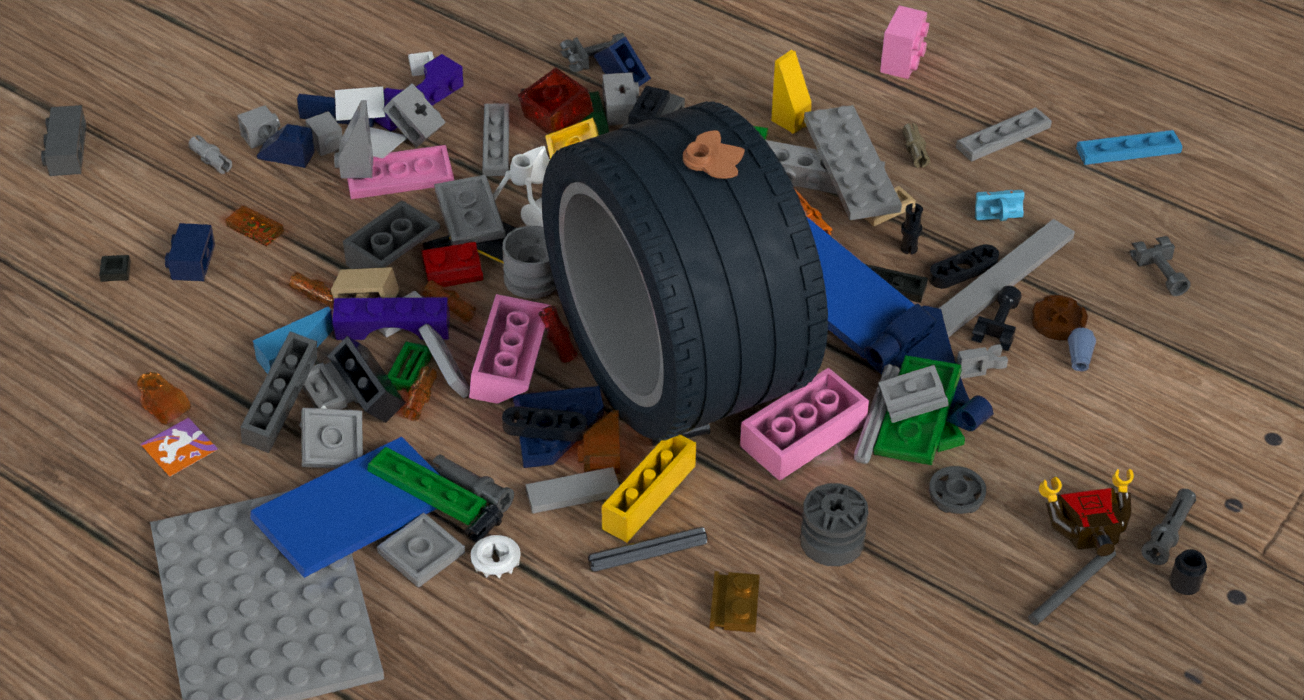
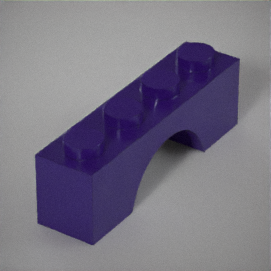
[374,54,464,132]
[332,297,450,340]

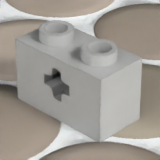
[602,73,639,125]
[383,83,446,148]

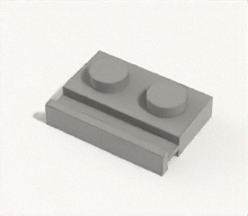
[302,362,358,409]
[878,365,948,423]

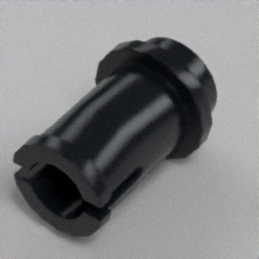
[465,504,503,543]

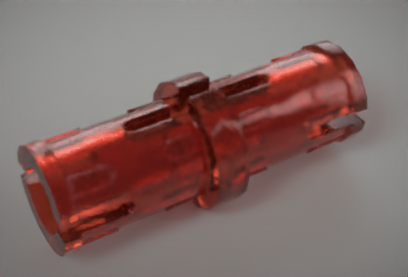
[539,306,578,363]

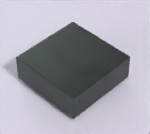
[99,255,131,282]

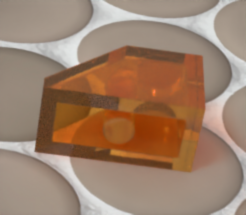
[578,410,620,474]

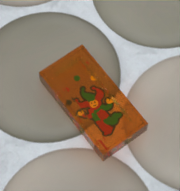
[225,205,284,247]

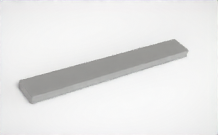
[939,219,1075,338]

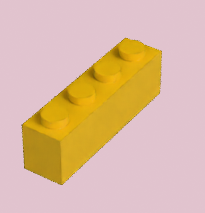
[602,435,696,543]

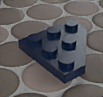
[513,386,604,468]

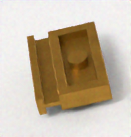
[710,571,760,633]

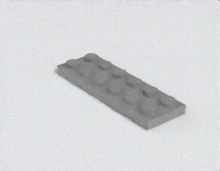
[804,105,902,220]

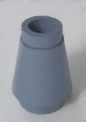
[1068,328,1096,372]

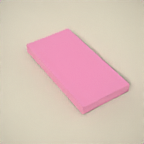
[347,145,454,199]

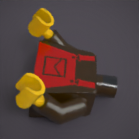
[1039,469,1134,557]

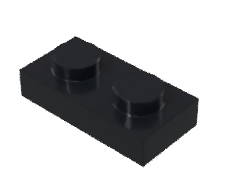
[628,85,670,125]

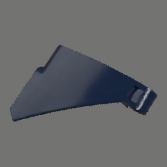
[864,304,994,432]

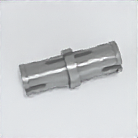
[188,135,232,174]

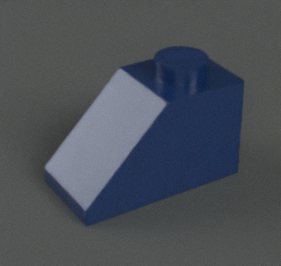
[594,36,651,87]
[257,124,315,168]

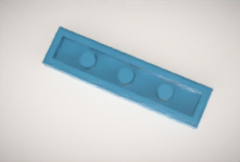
[1076,130,1183,165]

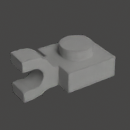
[956,344,1008,379]

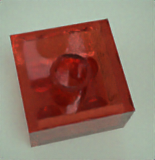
[518,67,594,134]

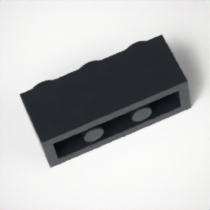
[328,336,406,423]

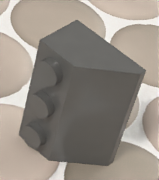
[343,200,440,269]

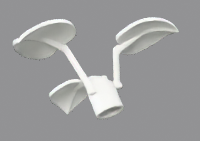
[493,146,550,227]

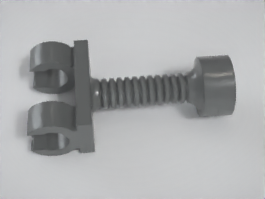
[560,33,625,72]
[1130,236,1191,296]

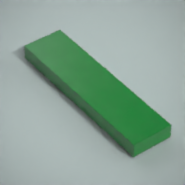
[367,446,486,526]

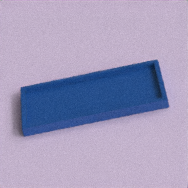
[807,217,914,359]
[250,437,441,578]

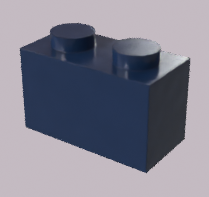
[165,223,215,282]

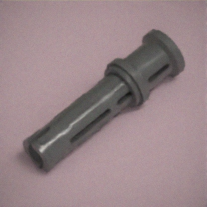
[431,454,514,513]
[1141,488,1196,565]

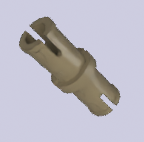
[902,123,930,168]

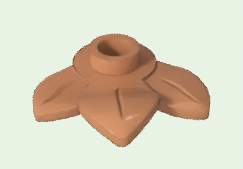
[683,130,745,179]

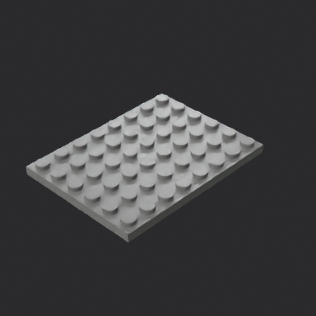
[150,490,384,700]

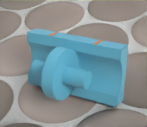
[975,190,1025,221]

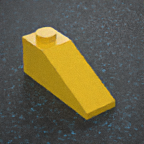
[771,49,812,134]

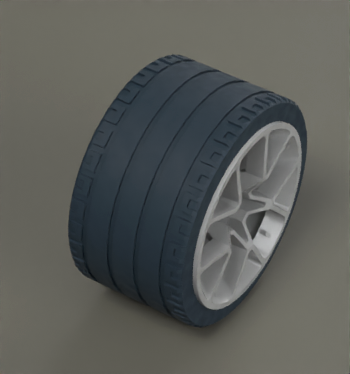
[542,101,828,441]

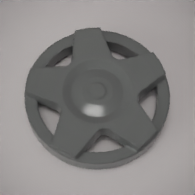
[929,466,986,514]

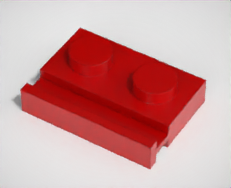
[422,242,483,290]

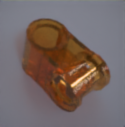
[137,372,191,425]

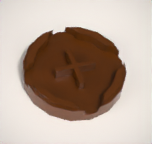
[1031,295,1088,340]

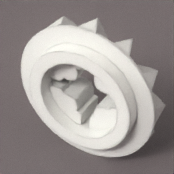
[471,535,521,579]

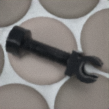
[971,286,1022,351]

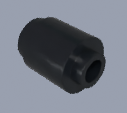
[1169,549,1207,595]

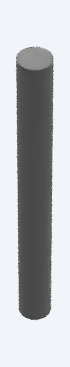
[1028,550,1116,625]

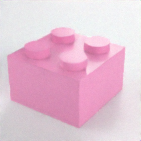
[880,6,929,79]

